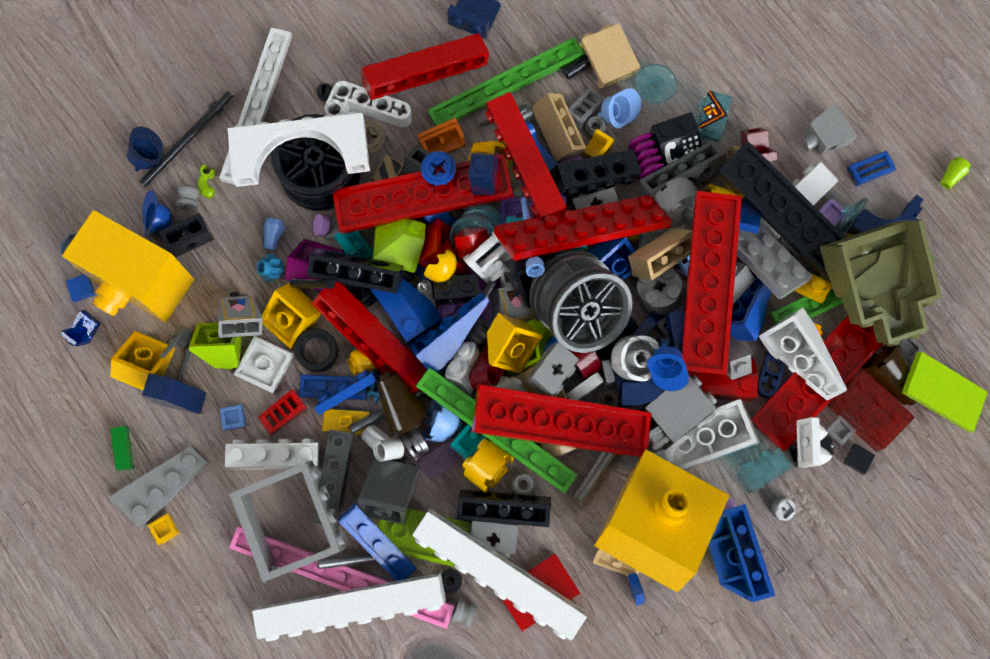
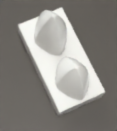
[797,417,833,468]

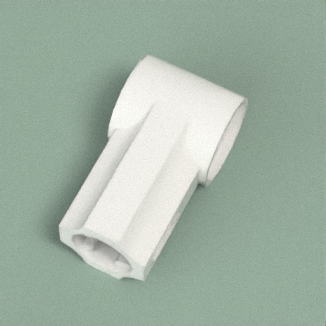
[361,425,404,462]

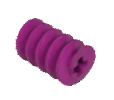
[628,133,664,180]

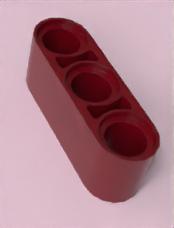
[469,341,505,390]

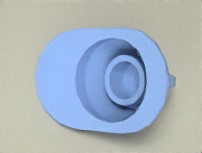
[597,88,641,129]

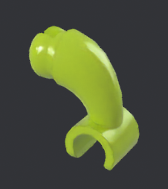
[198,164,216,199]

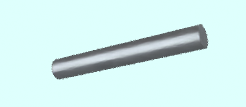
[317,553,377,569]

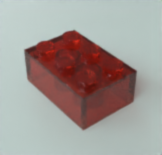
[827,369,915,452]

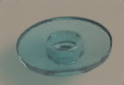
[635,64,677,104]
[839,197,868,233]

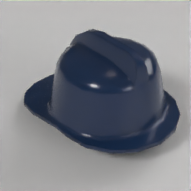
[126,127,163,172]

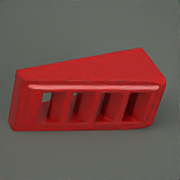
[258,389,308,435]

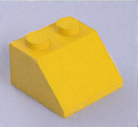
[262,283,321,349]
[487,313,543,373]
[111,331,175,390]

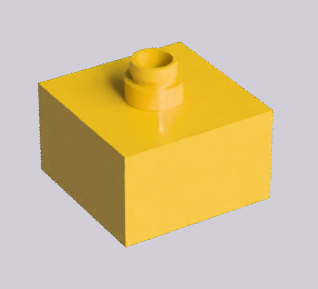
[62,210,195,323]
[594,450,730,593]

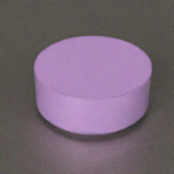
[312,214,330,236]

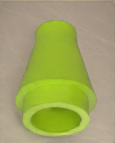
[940,156,971,189]

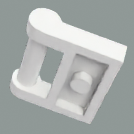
[463,231,511,283]

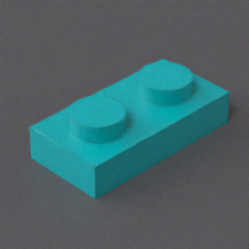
[450,424,487,459]

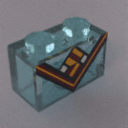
[695,90,733,143]

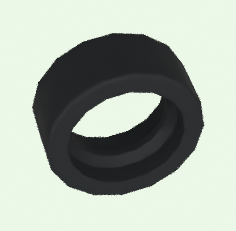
[295,329,338,373]

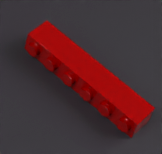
[361,33,489,100]
[485,92,566,218]
[311,281,427,393]

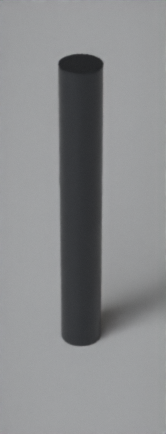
[290,278,335,289]

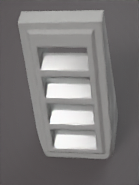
[568,87,605,131]

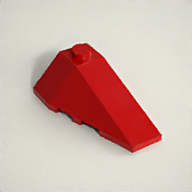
[688,358,758,402]

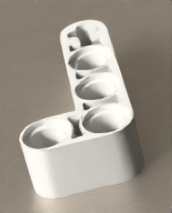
[325,81,412,128]

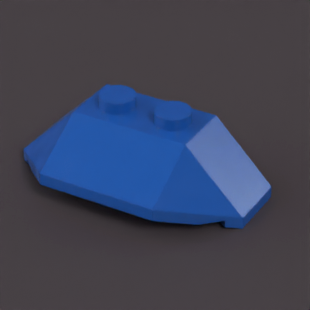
[708,504,775,603]

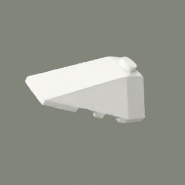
[758,307,847,401]
[664,399,760,470]

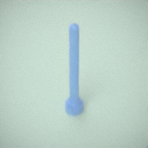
[521,197,545,277]

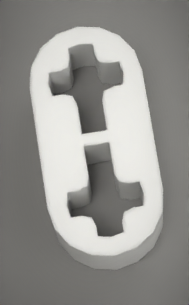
[566,372,604,401]

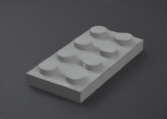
[737,224,812,300]

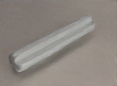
[573,452,616,503]

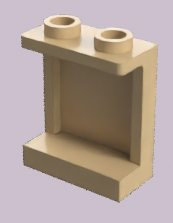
[579,23,641,90]

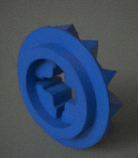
[421,151,457,186]

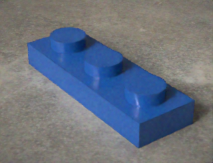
[314,368,379,415]

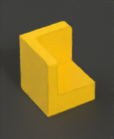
[583,129,614,158]

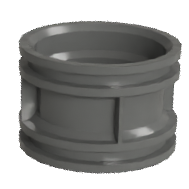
[529,250,633,353]

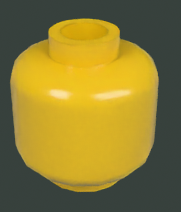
[348,349,379,375]

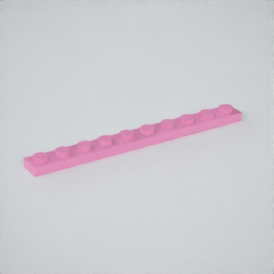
[229,525,455,629]

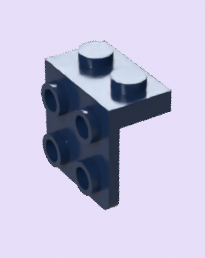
[447,0,501,39]

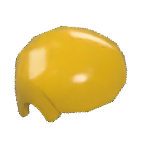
[424,249,457,283]

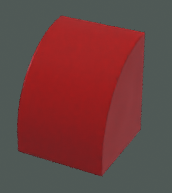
[454,227,489,258]

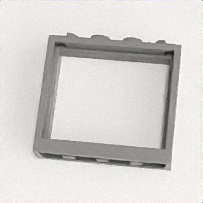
[230,460,346,582]

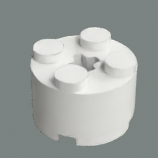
[611,335,659,381]

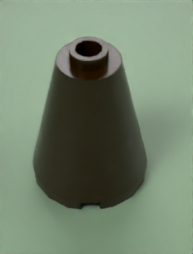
[861,345,917,406]
[376,370,431,437]

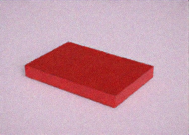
[502,554,580,632]

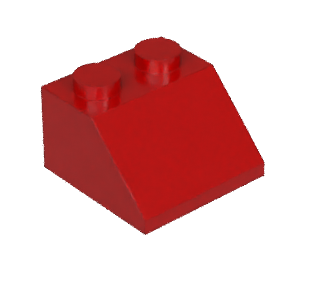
[418,218,469,274]

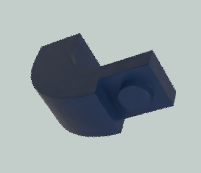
[847,194,924,235]
[619,338,673,406]

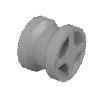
[176,187,199,210]
[467,318,491,347]
[648,426,671,452]
[452,599,478,627]

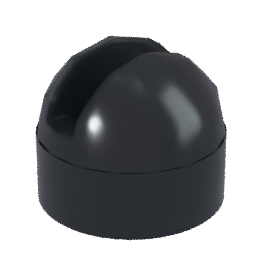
[316,83,332,102]

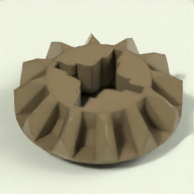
[365,121,386,154]

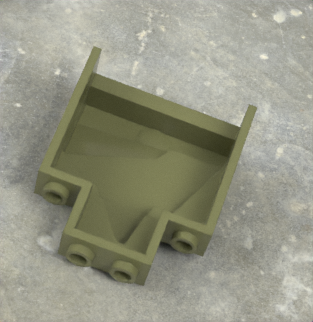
[820,220,942,346]

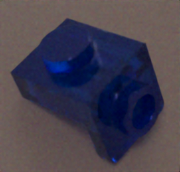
[60,310,101,347]

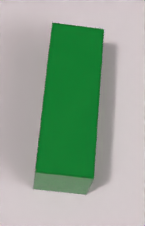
[110,426,134,472]

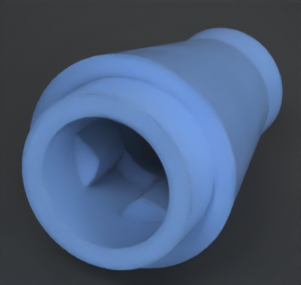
[263,218,285,251]

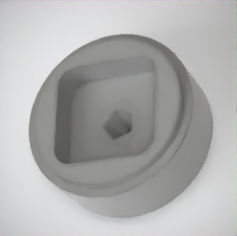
[771,497,796,521]

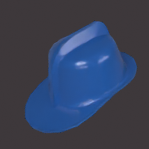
[142,190,173,236]
[647,342,689,391]

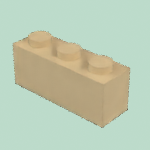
[531,93,586,163]
[628,227,692,280]

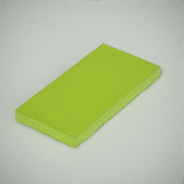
[902,352,988,432]
[377,509,472,567]

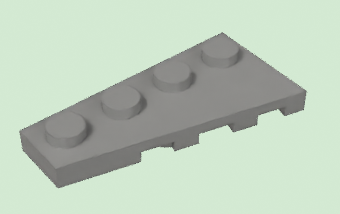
[109,446,209,529]

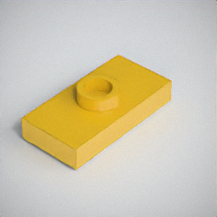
[322,409,370,435]

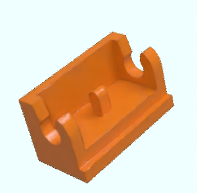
[417,118,466,153]

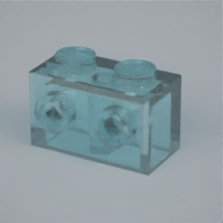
[736,448,792,494]

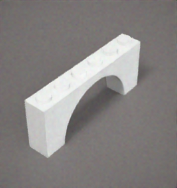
[228,112,370,187]

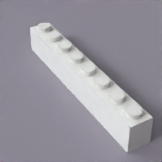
[412,508,587,641]
[252,573,446,641]

